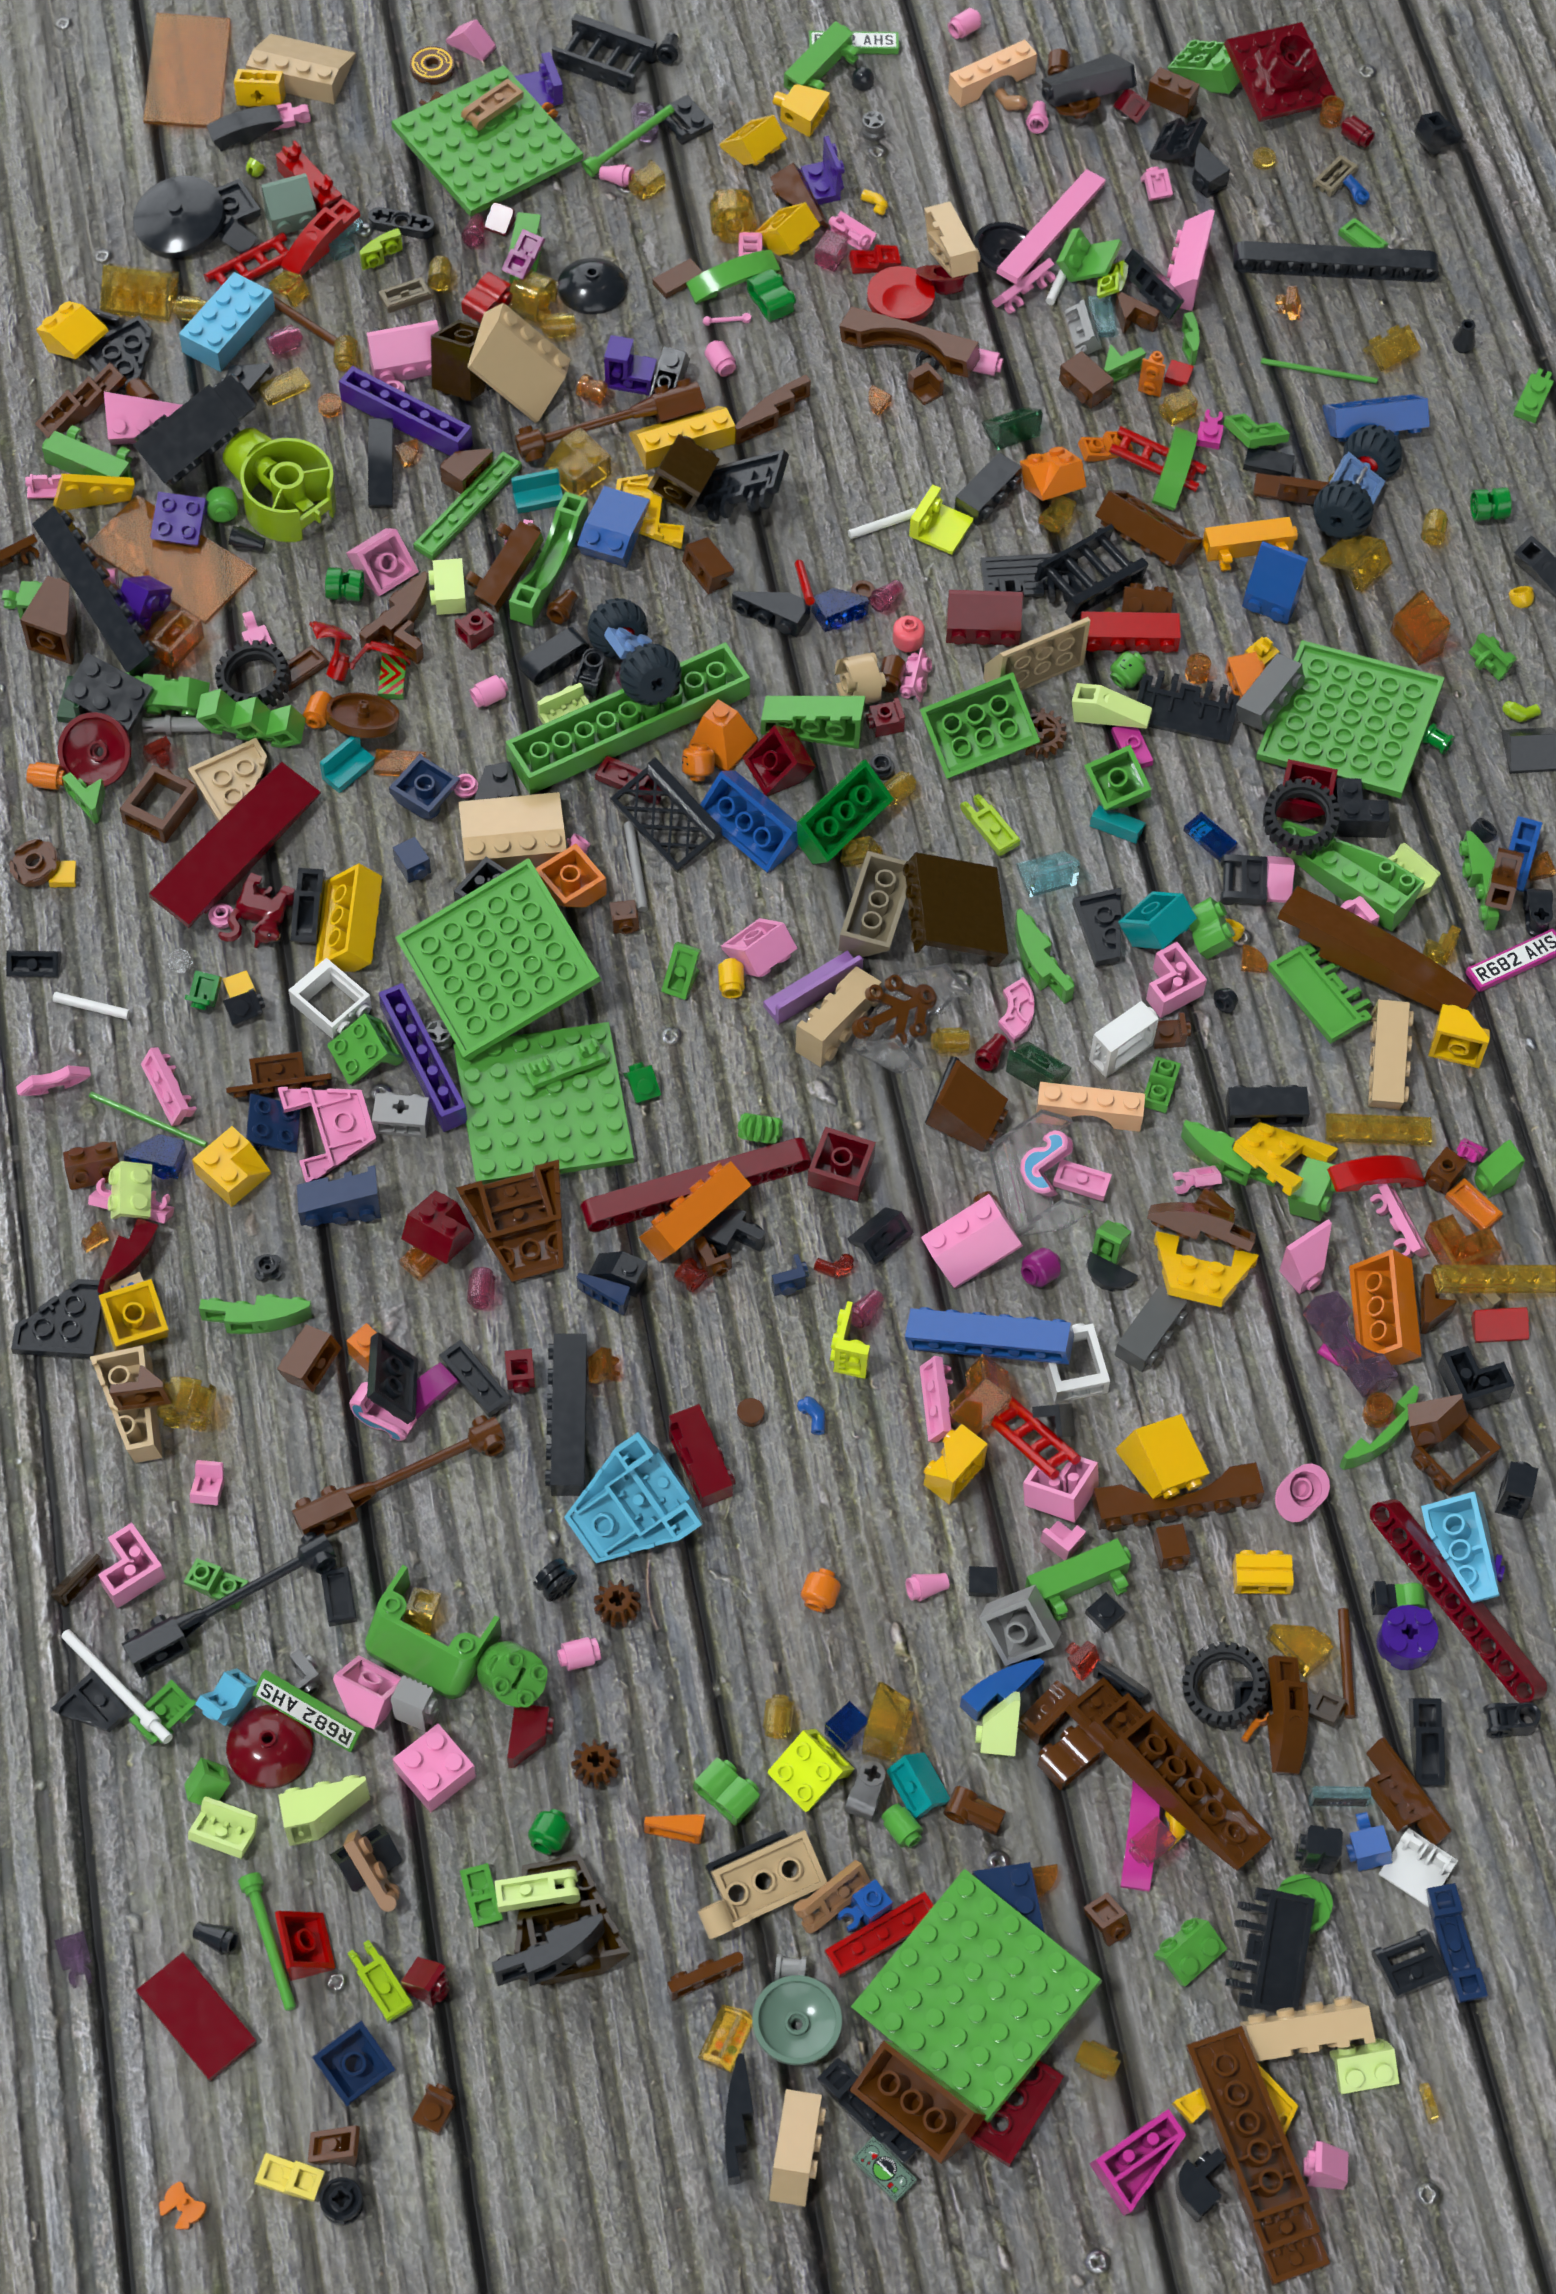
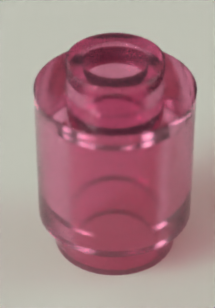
[266,324,303,355]
[467,1267,496,1310]

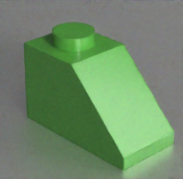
[1474,1140,1525,1198]
[1092,1220,1132,1265]

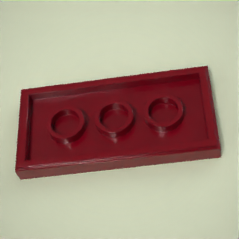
[136,1952,257,2082]

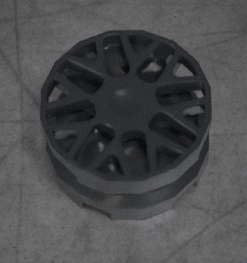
[533,1558,578,1602]
[319,2177,364,2226]

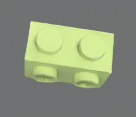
[429,558,466,615]

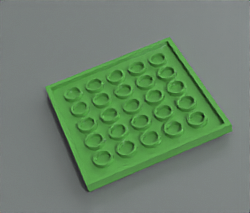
[392,65,583,217]
[1256,640,1445,798]
[395,858,602,1061]
[454,1022,634,1185]
[851,1868,1102,2123]

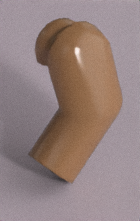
[995,88,1027,111]

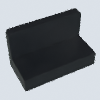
[847,1207,914,1265]
[1032,1403,1075,1438]
[330,1824,402,1892]

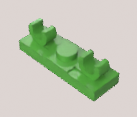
[523,1037,606,1090]

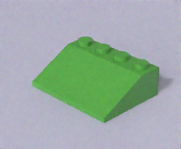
[920,672,1040,779]

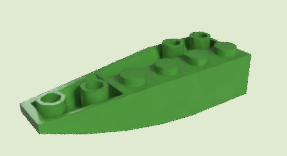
[1275,820,1425,932]

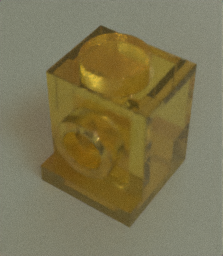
[628,159,665,201]
[1159,385,1198,426]

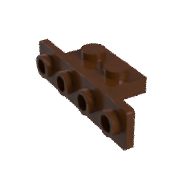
[1253,473,1329,505]
[226,1051,332,1098]
[1364,1737,1451,1846]

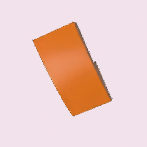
[1078,431,1134,462]

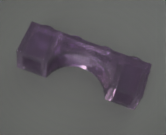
[1302,1291,1398,1398]

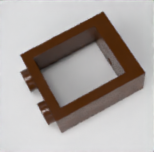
[120,765,199,844]
[1411,1414,1501,1496]

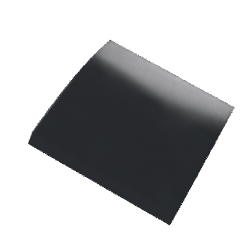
[1149,117,1208,160]

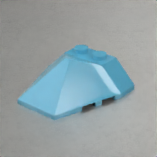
[564,1431,703,1563]

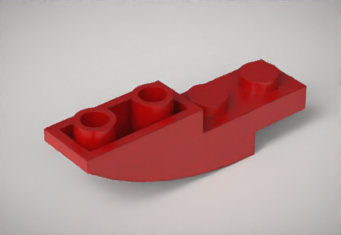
[281,198,361,279]

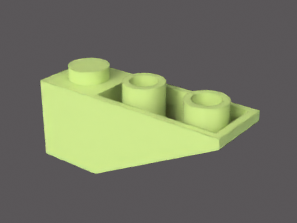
[1072,683,1152,729]

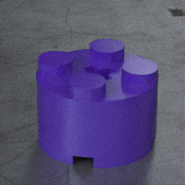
[1376,1605,1439,1670]

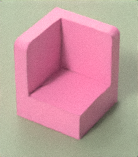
[1040,1521,1086,1561]

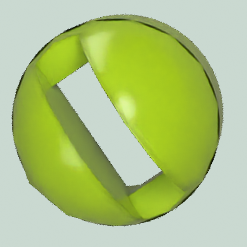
[246,157,266,177]

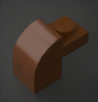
[1485,848,1524,911]

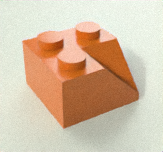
[1020,447,1087,501]
[535,843,607,907]

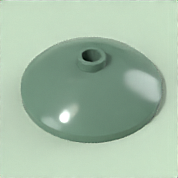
[752,1975,842,2065]

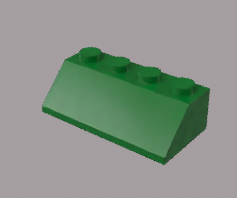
[796,759,894,864]

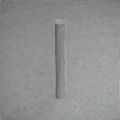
[624,822,648,912]

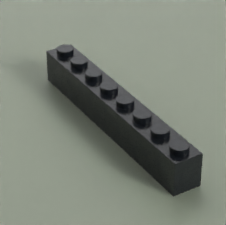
[32,506,161,677]

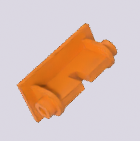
[1138,351,1166,397]

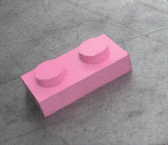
[1052,1159,1112,1201]

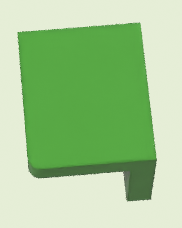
[184,1757,230,1805]

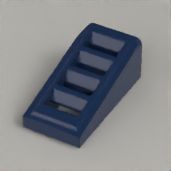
[576,1273,630,1315]

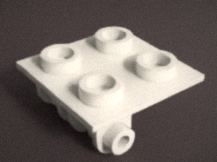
[1378,1828,1458,1907]

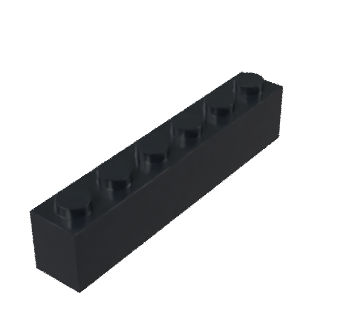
[545,1333,587,1496]

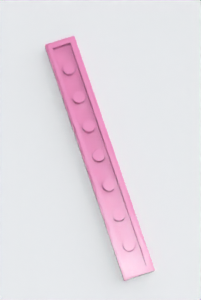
[996,169,1106,284]

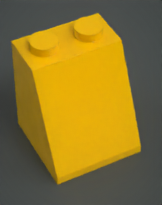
[1115,1414,1210,1499]

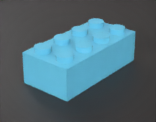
[179,272,275,372]

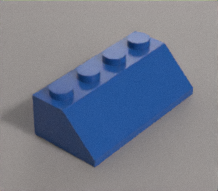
[1323,394,1429,442]
[700,771,798,873]

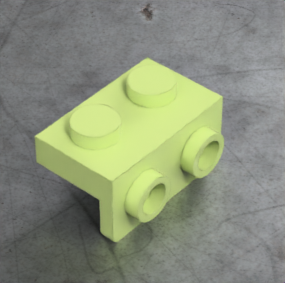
[537,683,590,724]
[1388,843,1441,899]
[108,1161,152,1219]
[188,1797,258,1859]
[1330,2039,1399,2094]

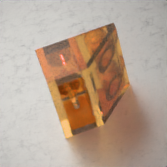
[1390,590,1451,666]
[145,608,204,671]

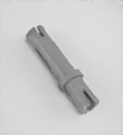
[142,715,209,735]

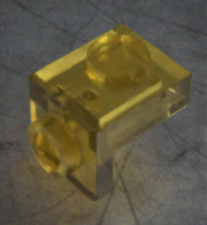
[1038,495,1077,533]
[841,836,883,867]

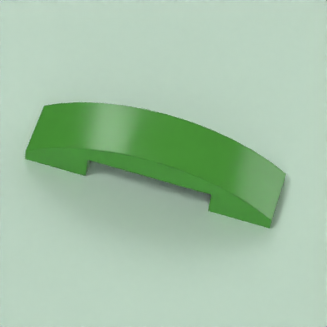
[686,250,781,305]
[1151,426,1198,511]
[1339,1385,1419,1470]

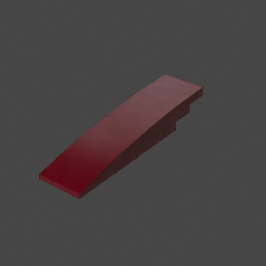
[149,762,321,928]

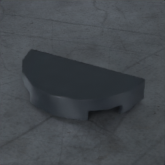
[1086,1252,1138,1291]

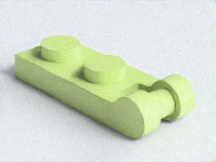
[494,1869,581,1913]

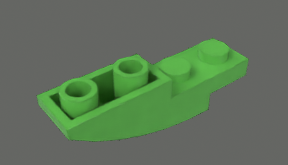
[1459,831,1499,931]
[1015,908,1075,1004]
[1181,1120,1277,1187]
[199,1294,313,1334]

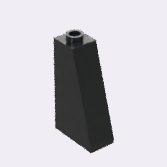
[1041,53,1137,107]

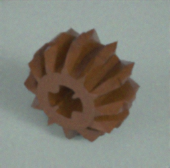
[594,1578,641,1628]
[571,1738,621,1789]

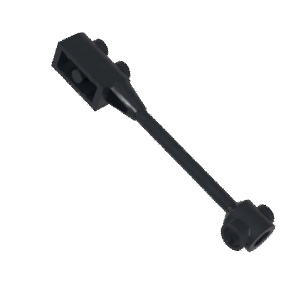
[121,1532,336,1677]

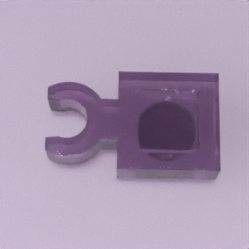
[54,1931,93,1988]

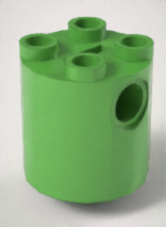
[477,1641,548,1707]

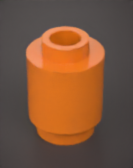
[303,691,332,729]
[26,762,66,790]

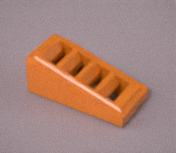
[644,1814,706,1845]

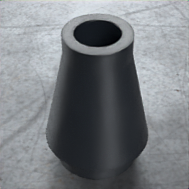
[656,32,679,64]
[1452,319,1476,354]
[228,525,266,552]
[192,1921,239,1955]

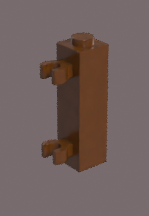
[465,521,544,613]

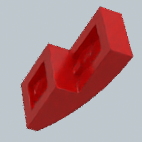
[849,245,901,274]

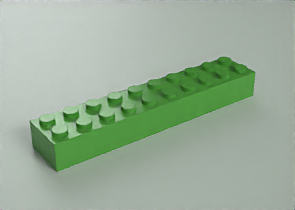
[505,642,750,795]

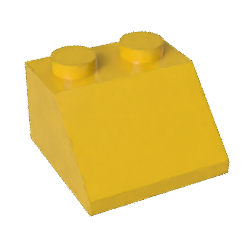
[719,115,787,166]
[754,202,820,256]
[36,301,109,359]
[99,1279,169,1351]

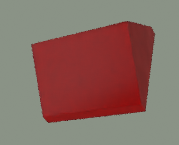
[275,1911,335,1981]

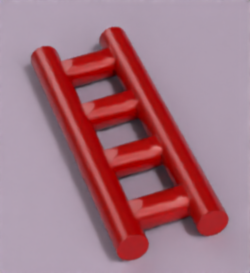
[204,232,289,291]
[1109,426,1207,492]
[984,1397,1081,1480]

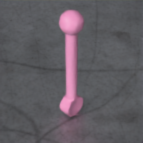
[703,313,751,326]

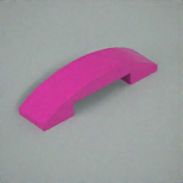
[1120,1780,1160,1892]

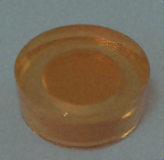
[317,393,342,417]

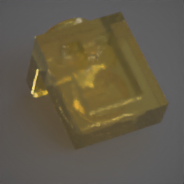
[268,270,310,307]
[1423,925,1461,966]
[404,1587,441,1635]

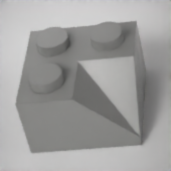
[979,1584,1062,1666]

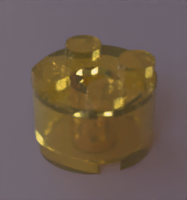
[709,189,757,243]
[509,269,558,324]
[156,1377,217,1431]

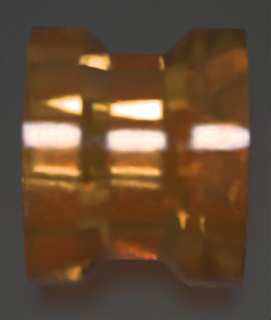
[1185,653,1211,684]

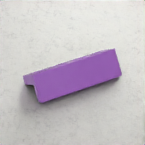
[763,951,863,1025]

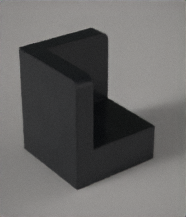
[219,216,258,254]

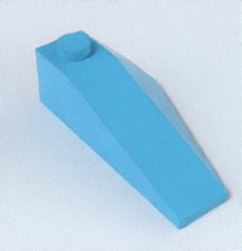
[1421,1491,1500,1603]

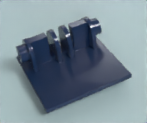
[246,1094,300,1153]

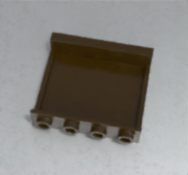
[903,852,1009,967]

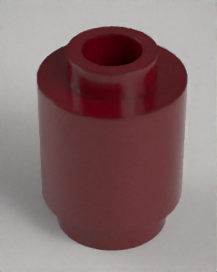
[1341,115,1375,148]

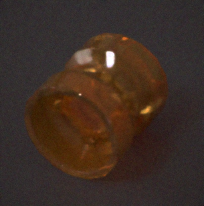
[1319,96,1344,129]
[576,374,608,404]
[1362,1392,1394,1428]

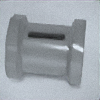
[774,1954,807,1981]

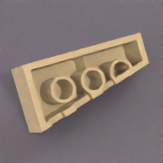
[795,966,882,1067]
[1368,999,1414,1110]
[90,1345,162,1463]
[1240,1996,1376,2061]

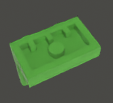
[1056,228,1122,282]
[327,1013,404,1085]

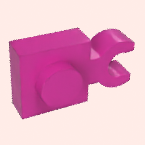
[1196,409,1224,450]
[1456,1138,1488,1163]

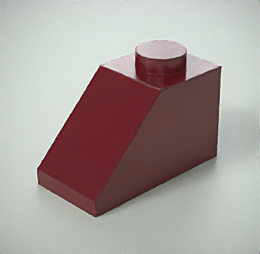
[507,1705,554,1768]

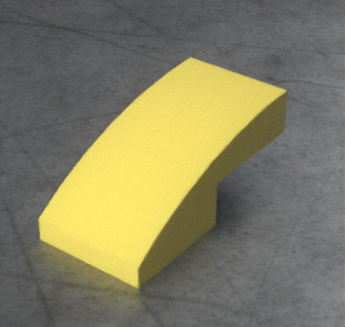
[254,2153,324,2201]

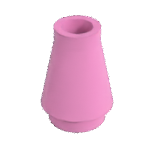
[1026,101,1049,133]
[599,164,635,188]
[906,1573,949,1602]

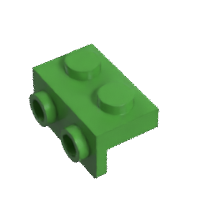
[128,1679,196,1745]
[1154,1918,1227,1986]

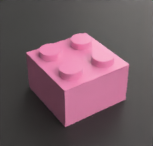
[392,1724,476,1813]

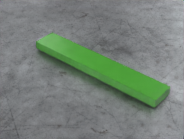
[413,451,522,561]

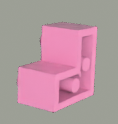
[1146,942,1207,1018]
[1023,1457,1099,1523]
[98,1523,166,1609]

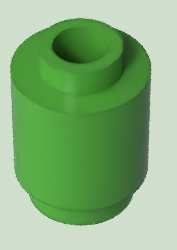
[881,1803,923,1848]

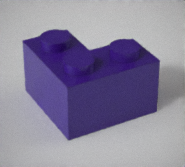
[604,335,657,396]
[120,575,173,632]

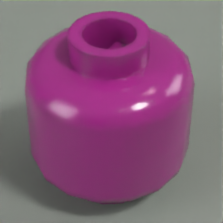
[1021,1248,1061,1287]

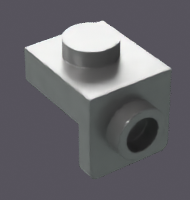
[290,1649,321,1696]

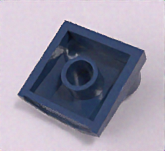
[389,754,460,819]
[311,2020,396,2107]

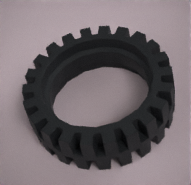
[215,640,292,707]
[1263,778,1340,855]
[1182,1642,1269,1730]

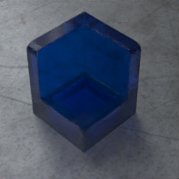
[824,1701,869,1753]

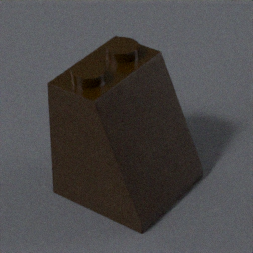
[431,319,486,401]
[647,434,720,513]

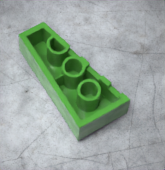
[761,696,865,749]

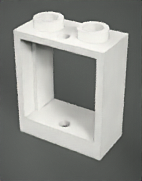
[289,958,372,1039]
[1089,1001,1159,1078]
[1043,1323,1110,1404]

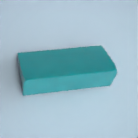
[1090,805,1146,844]

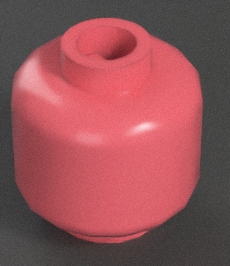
[893,616,925,652]

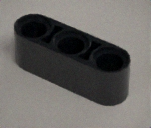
[518,627,590,685]

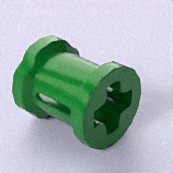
[1422,723,1455,755]

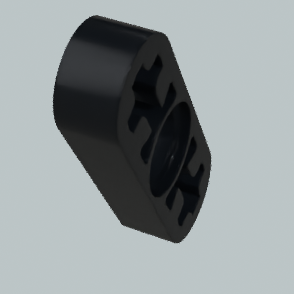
[368,207,435,239]

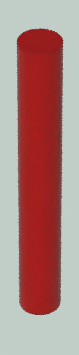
[794,560,815,605]

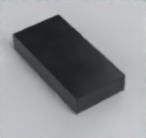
[1243,448,1295,477]
[321,1566,357,1627]

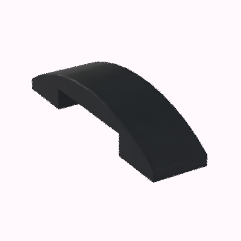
[817,2057,920,2164]

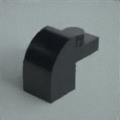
[1415,111,1462,155]
[703,1209,765,1255]
[1175,2148,1226,2223]

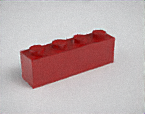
[1080,611,1181,653]

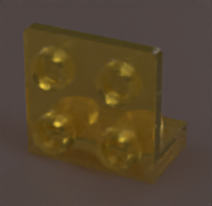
[1319,535,1393,592]

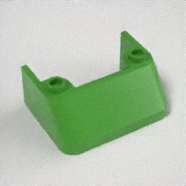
[365,1565,502,1699]

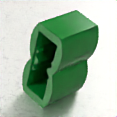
[747,269,796,322]

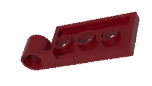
[969,2059,1064,2167]

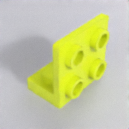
[909,484,973,554]
[830,1301,870,1379]
[768,1729,855,1812]

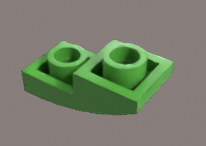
[1144,1056,1181,1113]
[184,1558,249,1609]

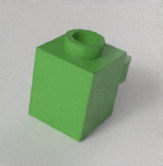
[2,581,43,619]

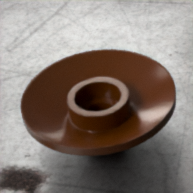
[1056,96,1101,119]

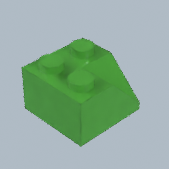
[1084,745,1151,811]

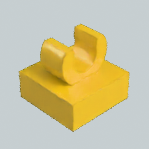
[1245,637,1280,668]

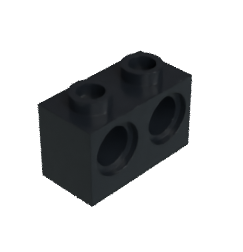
[1494,1461,1539,1520]

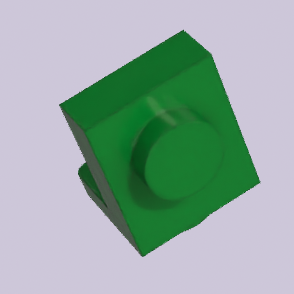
[185,970,223,1010]
[623,1062,661,1103]

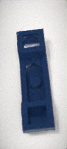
[1426,1883,1488,2003]

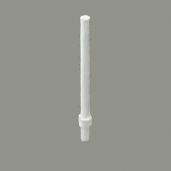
[61,1629,173,1744]

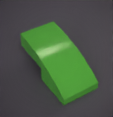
[1181,312,1199,366]
[460,1863,503,1928]

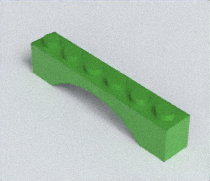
[509,491,589,626]

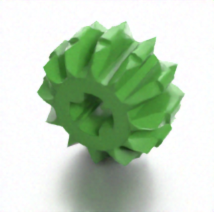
[737,1113,783,1144]

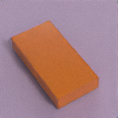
[1445,1178,1503,1233]

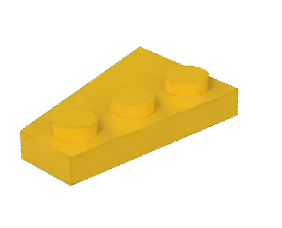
[53,473,135,510]

